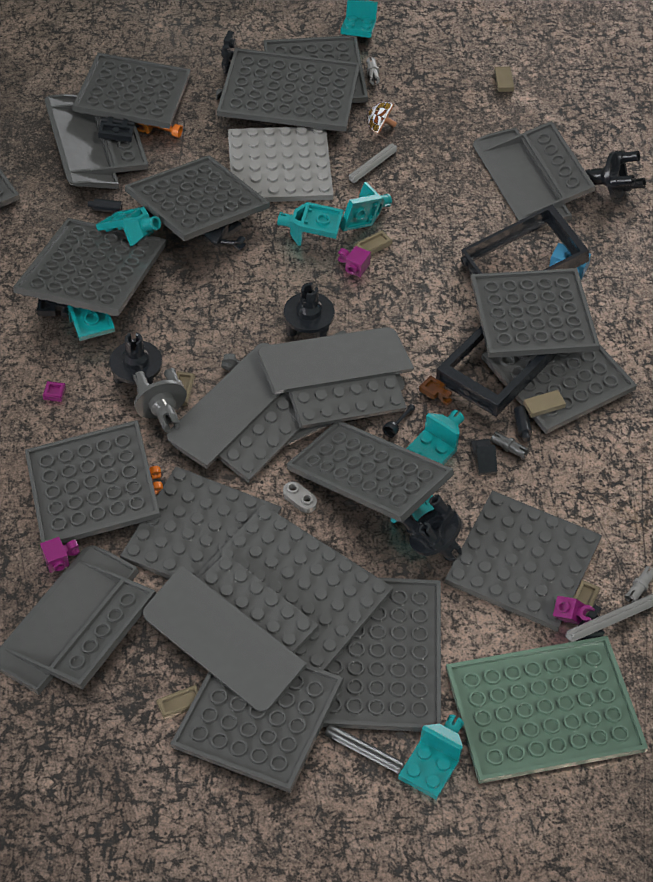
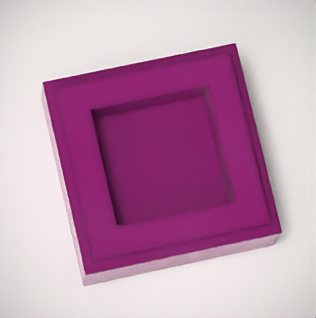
[43,381,66,402]

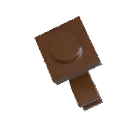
[419,375,452,406]

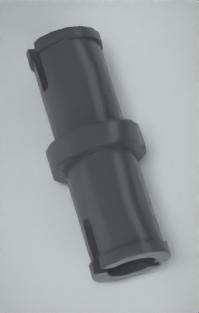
[490,431,529,459]

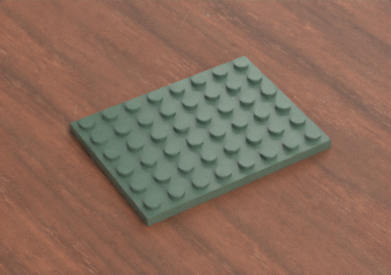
[445,636,648,784]

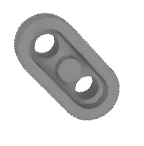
[283,482,317,513]

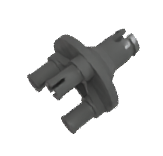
[133,368,187,433]

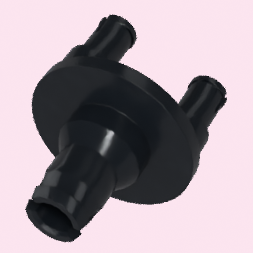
[585,151,646,199]
[284,282,335,338]
[109,332,162,384]
[403,494,462,562]

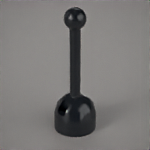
[382,404,415,438]

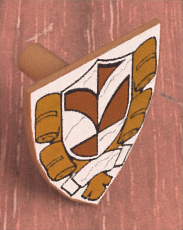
[368,102,397,134]

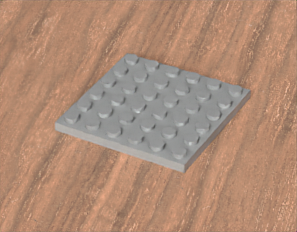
[228,126,333,202]

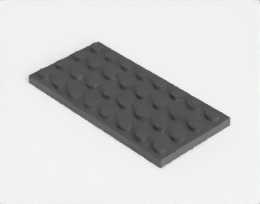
[286,422,454,523]

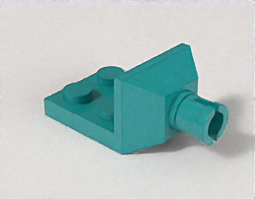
[340,0,378,38]
[340,182,392,232]
[277,202,344,246]
[96,207,161,246]
[68,305,115,341]
[406,410,465,465]
[398,714,464,800]

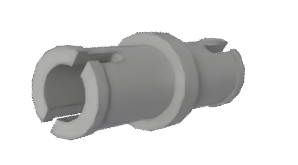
[366,57,380,85]
[624,566,653,603]

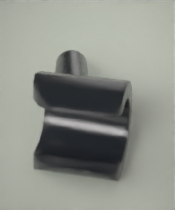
[221,236,246,250]

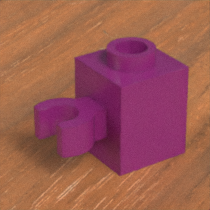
[338,246,371,277]
[40,537,80,573]
[553,596,595,625]

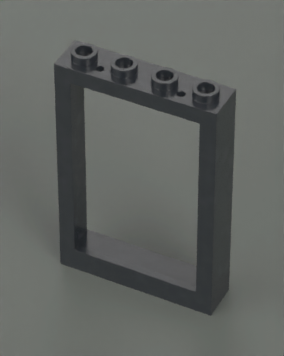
[460,204,589,275]
[436,326,558,417]

